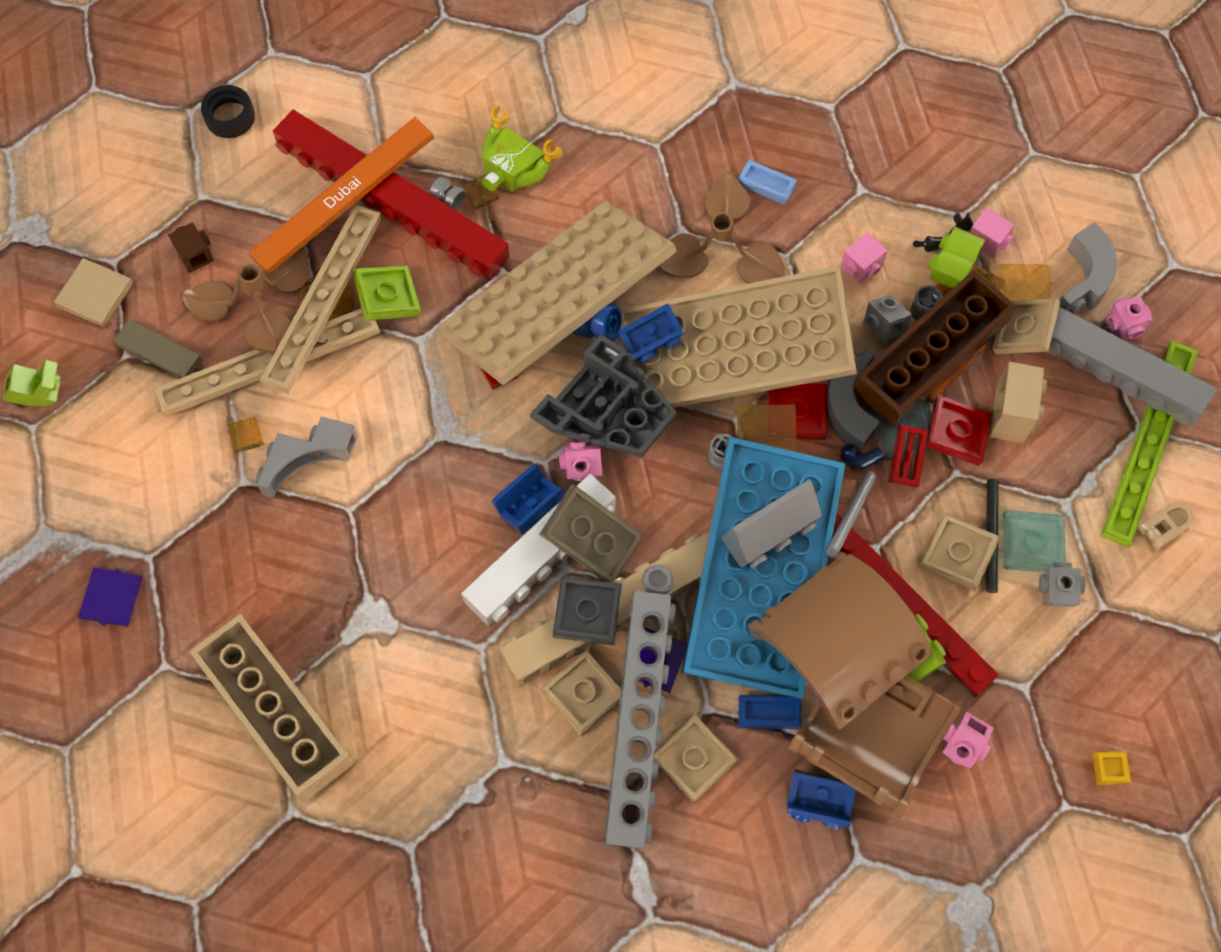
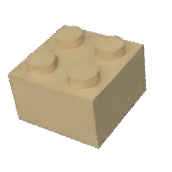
[989,361,1047,444]

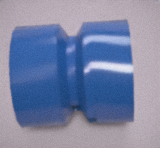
[572,304,622,341]

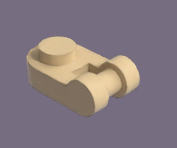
[1137,502,1194,551]

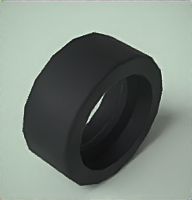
[201,85,255,138]

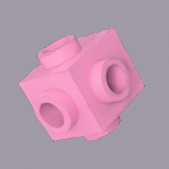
[1105,296,1153,340]
[559,438,602,481]
[942,712,994,769]

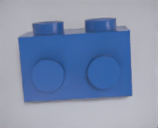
[618,303,685,363]
[492,464,564,535]
[786,769,856,829]

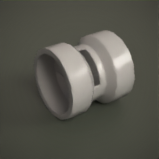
[429,176,466,211]
[708,434,733,472]

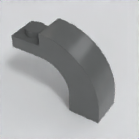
[827,348,880,452]

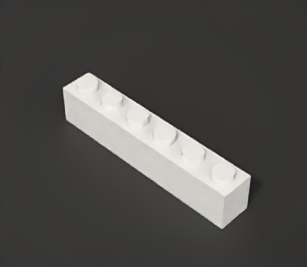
[461,473,616,627]

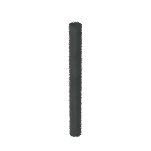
[986,479,999,593]

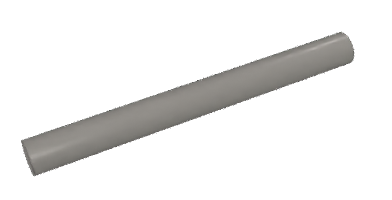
[826,471,877,558]

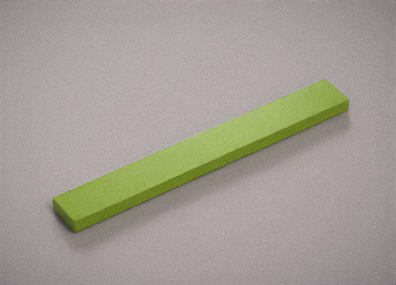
[1100,340,1198,547]

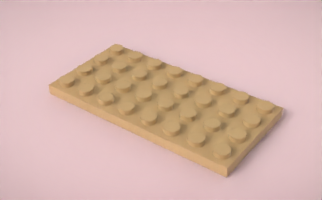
[437,201,677,386]
[620,265,857,408]

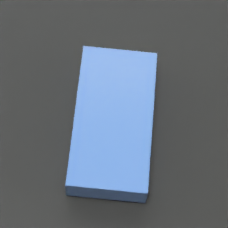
[737,159,797,205]

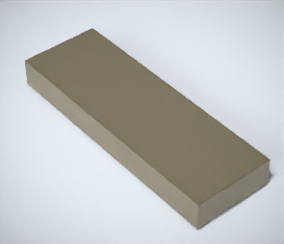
[113,319,202,378]

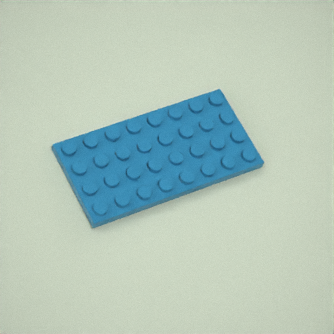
[681,437,845,699]

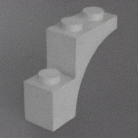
[256,416,358,499]

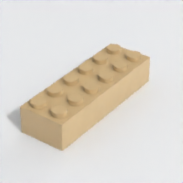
[189,614,355,803]

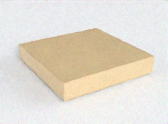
[54,258,133,327]
[992,298,1060,354]
[920,513,1000,591]
[540,649,621,736]
[654,715,738,804]

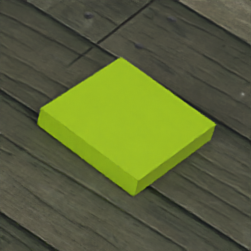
[353,265,421,321]

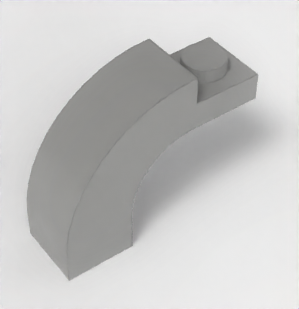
[1059,222,1117,313]

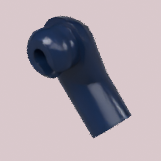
[840,444,885,470]

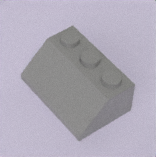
[721,479,822,568]

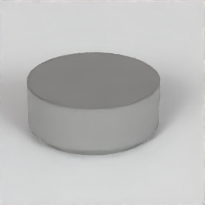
[642,565,673,594]

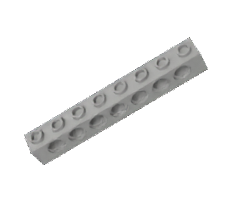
[603,590,675,849]

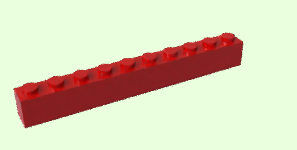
[272,109,510,280]

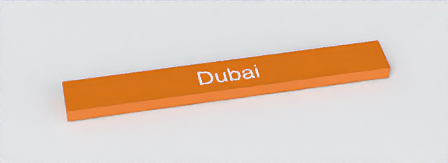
[249,117,434,275]

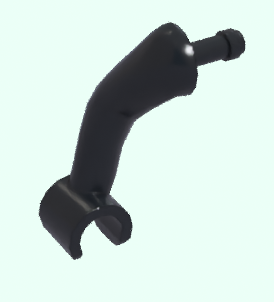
[913,213,974,252]

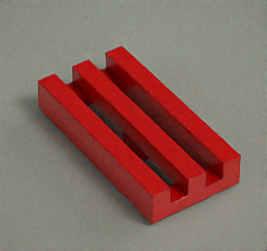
[888,425,929,488]

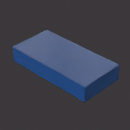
[738,695,801,729]

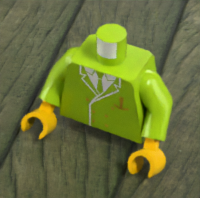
[481,106,563,192]

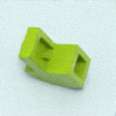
[2,360,61,406]

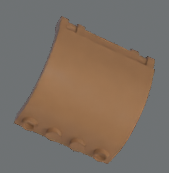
[747,552,933,730]
[788,675,961,819]

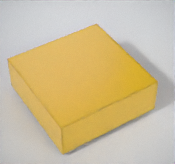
[1092,751,1131,785]

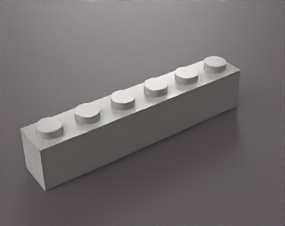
[1046,307,1218,427]

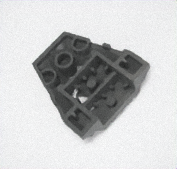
[530,334,677,457]

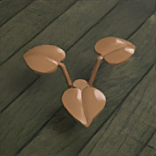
[659,172,785,283]
[180,250,310,353]

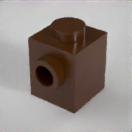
[168,222,214,273]

